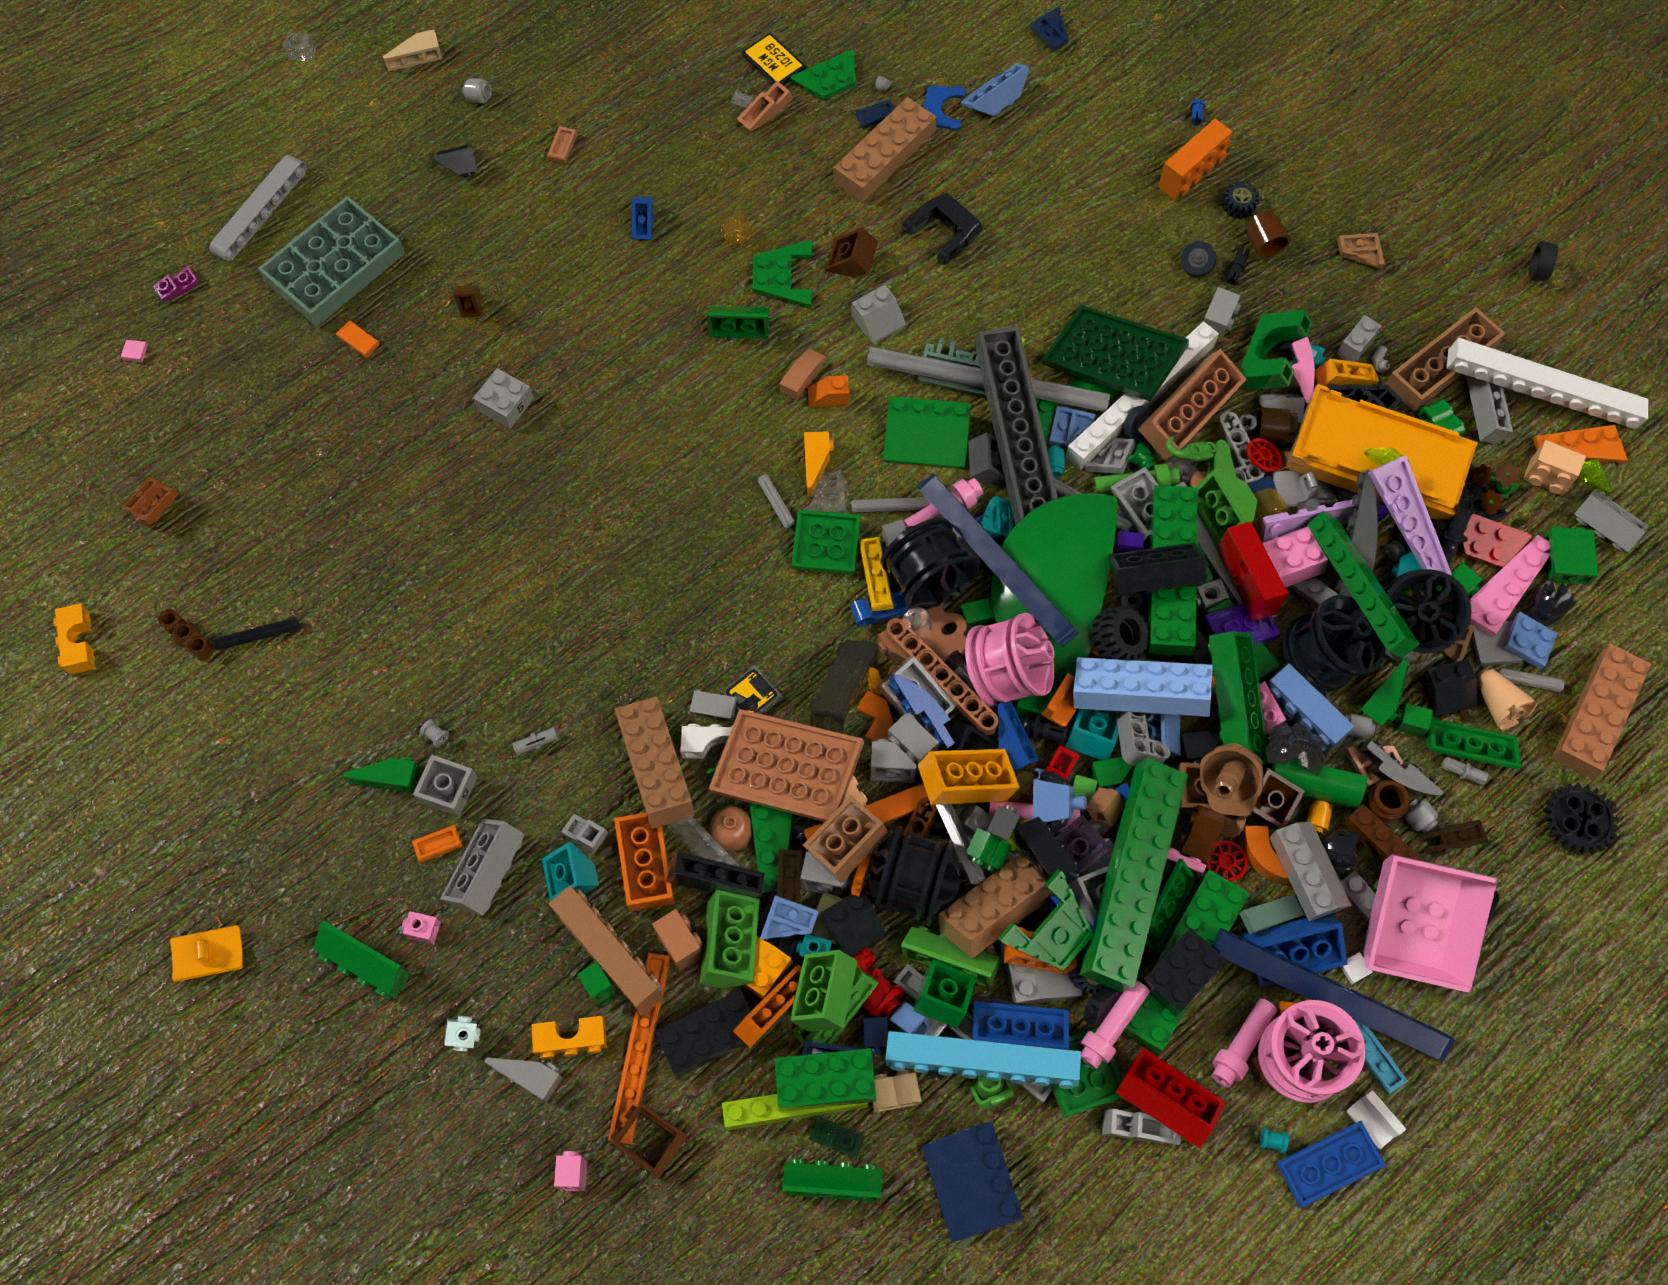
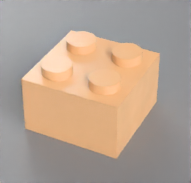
[1523,440,1586,496]

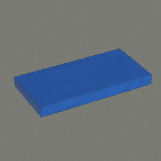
[1276,1120,1386,1208]

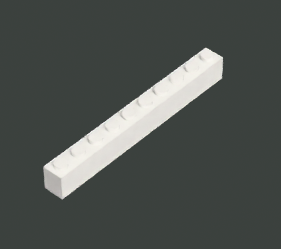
[1065,321,1219,471]
[1447,338,1648,429]

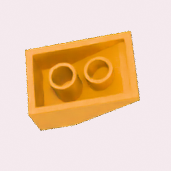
[742,936,793,1000]

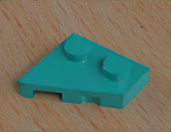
[979,496,1013,541]

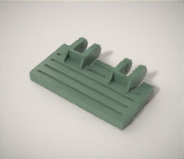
[917,338,987,397]

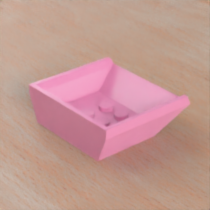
[1363,854,1498,993]

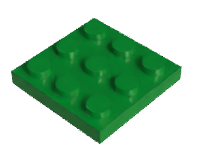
[791,509,861,575]
[1050,1027,1123,1118]

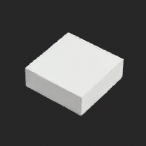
[1340,952,1373,985]

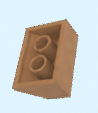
[803,796,889,883]

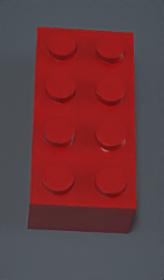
[1116,1048,1226,1149]

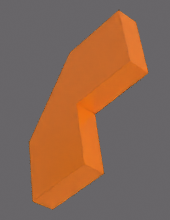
[857,690,894,742]

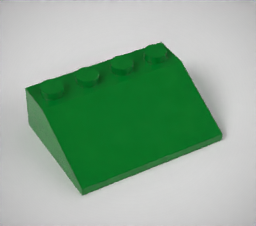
[883,396,971,469]

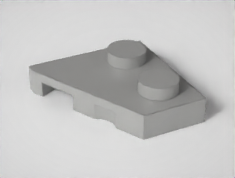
[1084,438,1136,474]

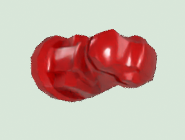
[852,948,905,1018]

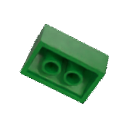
[707,305,770,339]

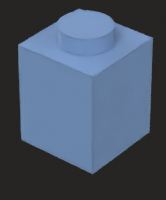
[890,1001,932,1035]

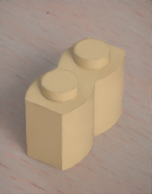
[872,1070,921,1113]

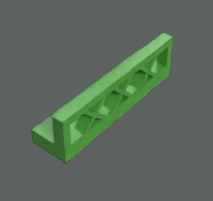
[794,965,879,1045]

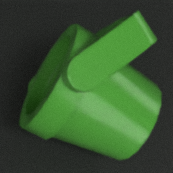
[969,1076,1014,1109]

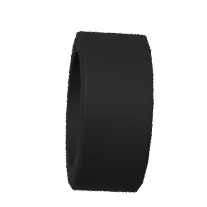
[1529,241,1558,281]

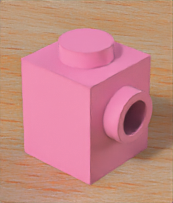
[402,911,441,945]

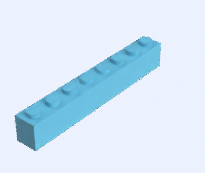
[885,1031,1081,1089]

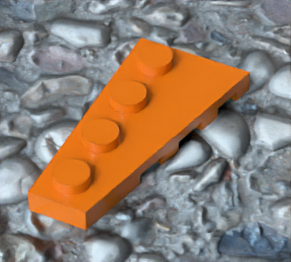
[1533,425,1628,464]

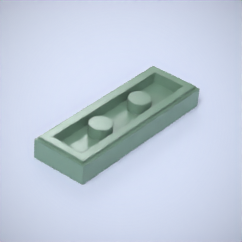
[1239,894,1304,934]

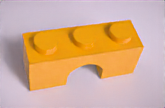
[53,603,96,675]
[532,1016,607,1059]

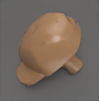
[1200,743,1263,816]

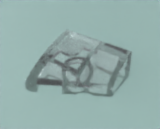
[803,470,848,513]

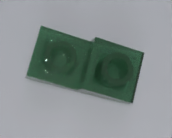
[809,1117,865,1160]

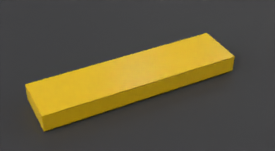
[859,537,893,612]

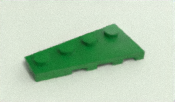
[750,803,792,894]

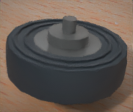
[1181,241,1217,277]
[1123,406,1155,443]

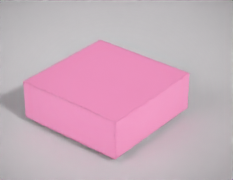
[121,340,148,363]

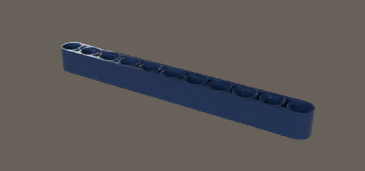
[917,473,1079,648]
[1211,928,1455,1061]

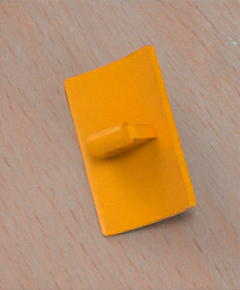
[170,925,243,982]

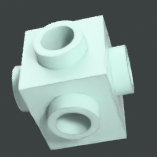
[444,1016,480,1051]

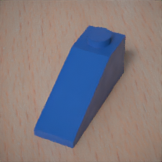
[998,701,1039,773]

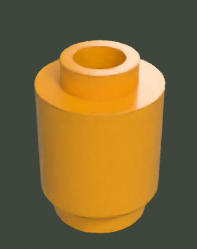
[1306,800,1332,836]

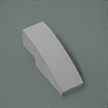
[1102,1109,1181,1145]

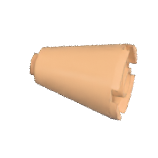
[1477,669,1537,730]

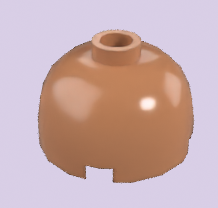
[709,806,753,853]

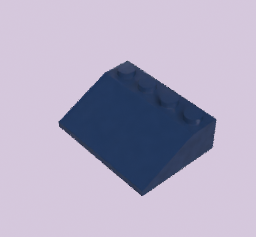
[921,1121,1024,1243]

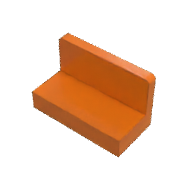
[1042,673,1077,728]

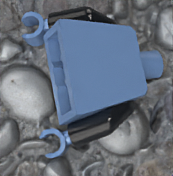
[1033,768,1087,834]

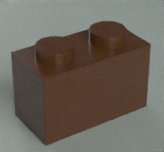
[1178,805,1225,862]

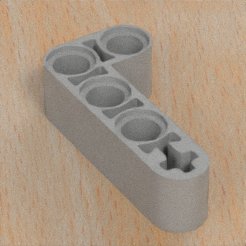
[1216,411,1265,483]
[1115,711,1170,766]

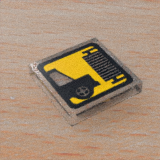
[721,665,783,714]

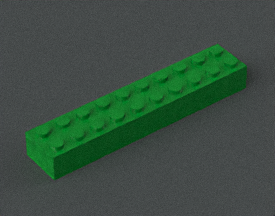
[1080,757,1188,992]

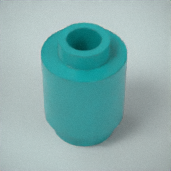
[1047,446,1065,478]

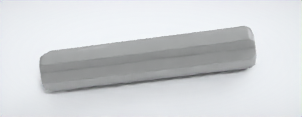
[758,474,794,528]
[1498,668,1565,692]

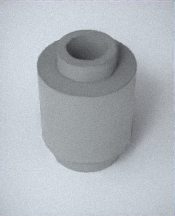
[1343,713,1375,740]

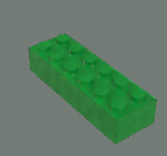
[1208,631,1270,766]

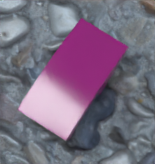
[153,266,201,301]

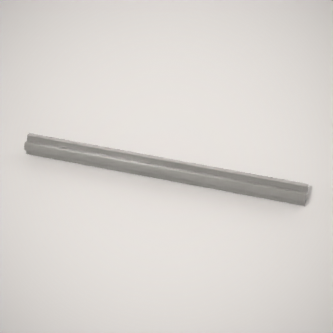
[867,347,1110,412]

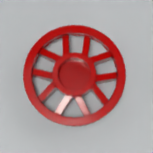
[1246,438,1282,474]
[1205,840,1248,882]

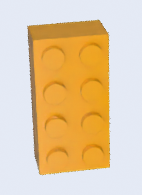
[917,749,1020,805]

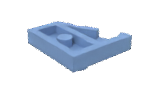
[760,895,819,939]

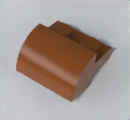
[121,477,179,527]

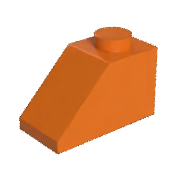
[808,375,849,407]

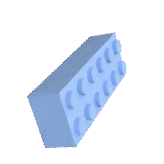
[1073,657,1213,717]

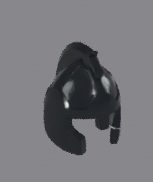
[1529,578,1577,626]
[1319,831,1359,872]

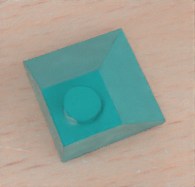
[542,842,599,902]

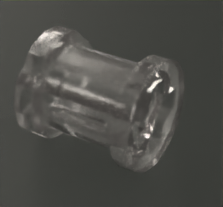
[732,89,755,108]

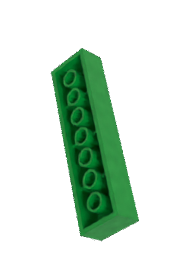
[1148,485,1198,656]
[1121,870,1250,1056]

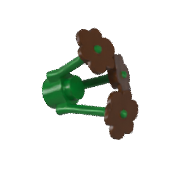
[1472,463,1521,514]

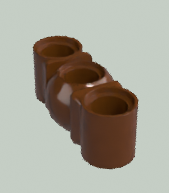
[158,609,213,661]

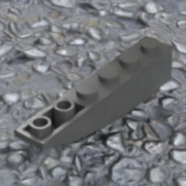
[1335,470,1378,598]

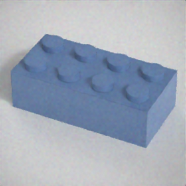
[1267,664,1354,756]

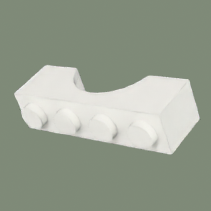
[680,724,733,759]

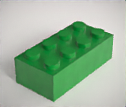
[774,1048,876,1112]

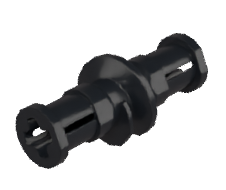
[1439,504,1476,569]
[1018,714,1070,746]

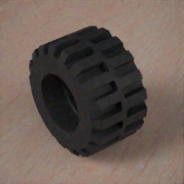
[1090,605,1150,660]

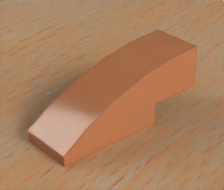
[737,81,793,132]
[779,349,827,400]

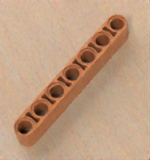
[887,618,998,736]

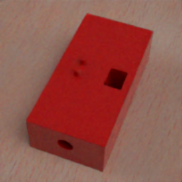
[1217,522,1288,621]

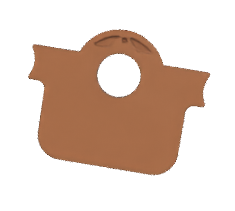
[911,606,967,663]

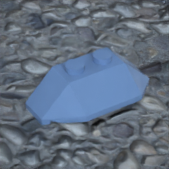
[961,64,1029,116]

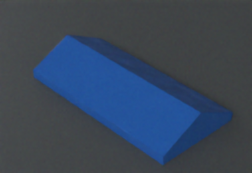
[972,1001,1069,1050]

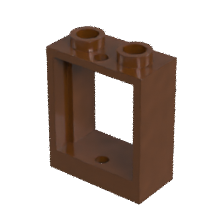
[610,1102,688,1179]

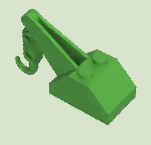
[1166,437,1257,545]

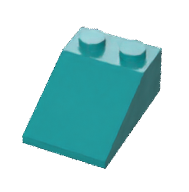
[1065,709,1119,760]

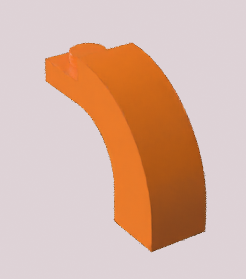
[1241,826,1291,885]

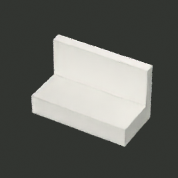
[1345,1090,1406,1150]

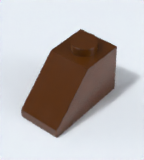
[453,285,482,317]

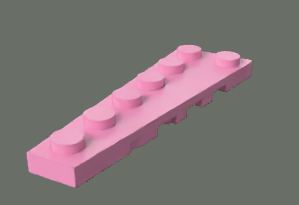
[1470,535,1550,638]

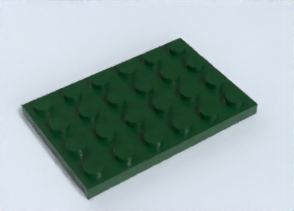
[1042,305,1189,402]

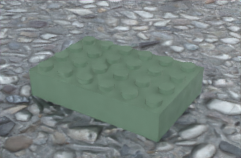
[258,196,405,327]

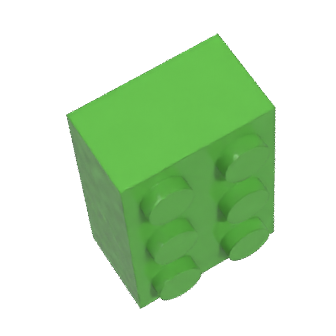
[790,950,858,1032]

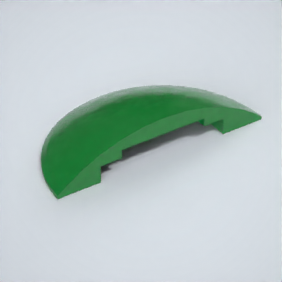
[991,493,1117,689]

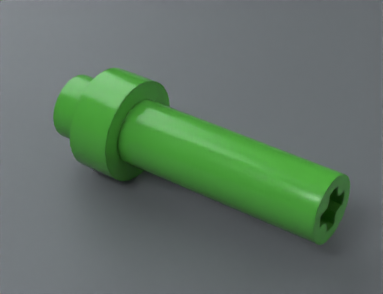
[1094,463,1180,495]

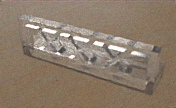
[664,817,739,866]

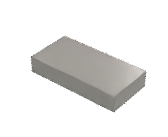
[690,690,737,720]

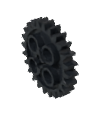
[1542,783,1620,856]

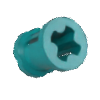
[1259,1127,1289,1154]

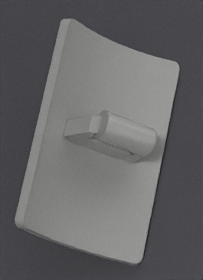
[1273,471,1338,507]

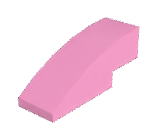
[1291,337,1315,404]

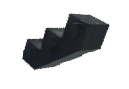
[1327,384,1403,410]

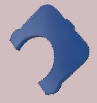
[923,85,965,131]

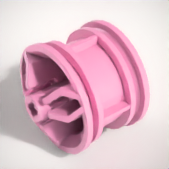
[965,613,1054,707]
[1258,1000,1365,1103]

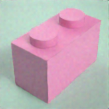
[554,1151,587,1191]

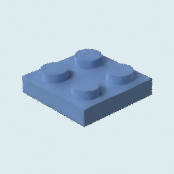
[1503,612,1557,670]

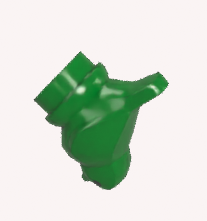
[1127,442,1157,471]

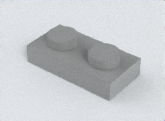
[1341,871,1376,922]

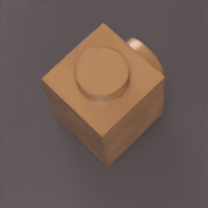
[1086,787,1125,826]

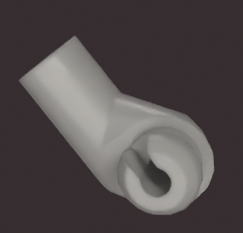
[1371,345,1390,373]

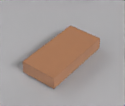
[547,126,578,164]

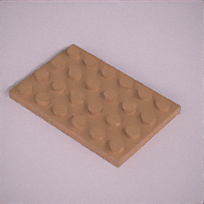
[709,709,865,822]

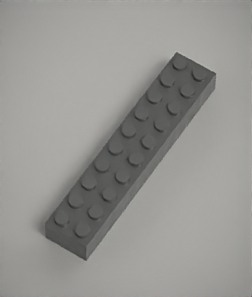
[974,326,1058,526]

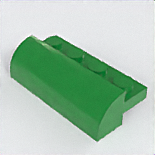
[1271,755,1368,808]

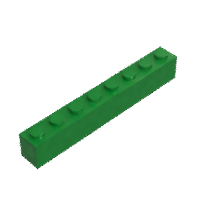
[1307,511,1420,658]

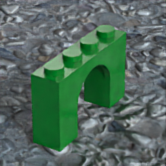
[1239,310,1313,390]

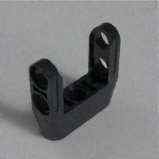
[902,193,983,265]

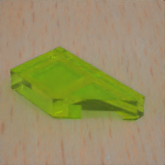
[1364,447,1410,466]
[1580,459,1613,496]

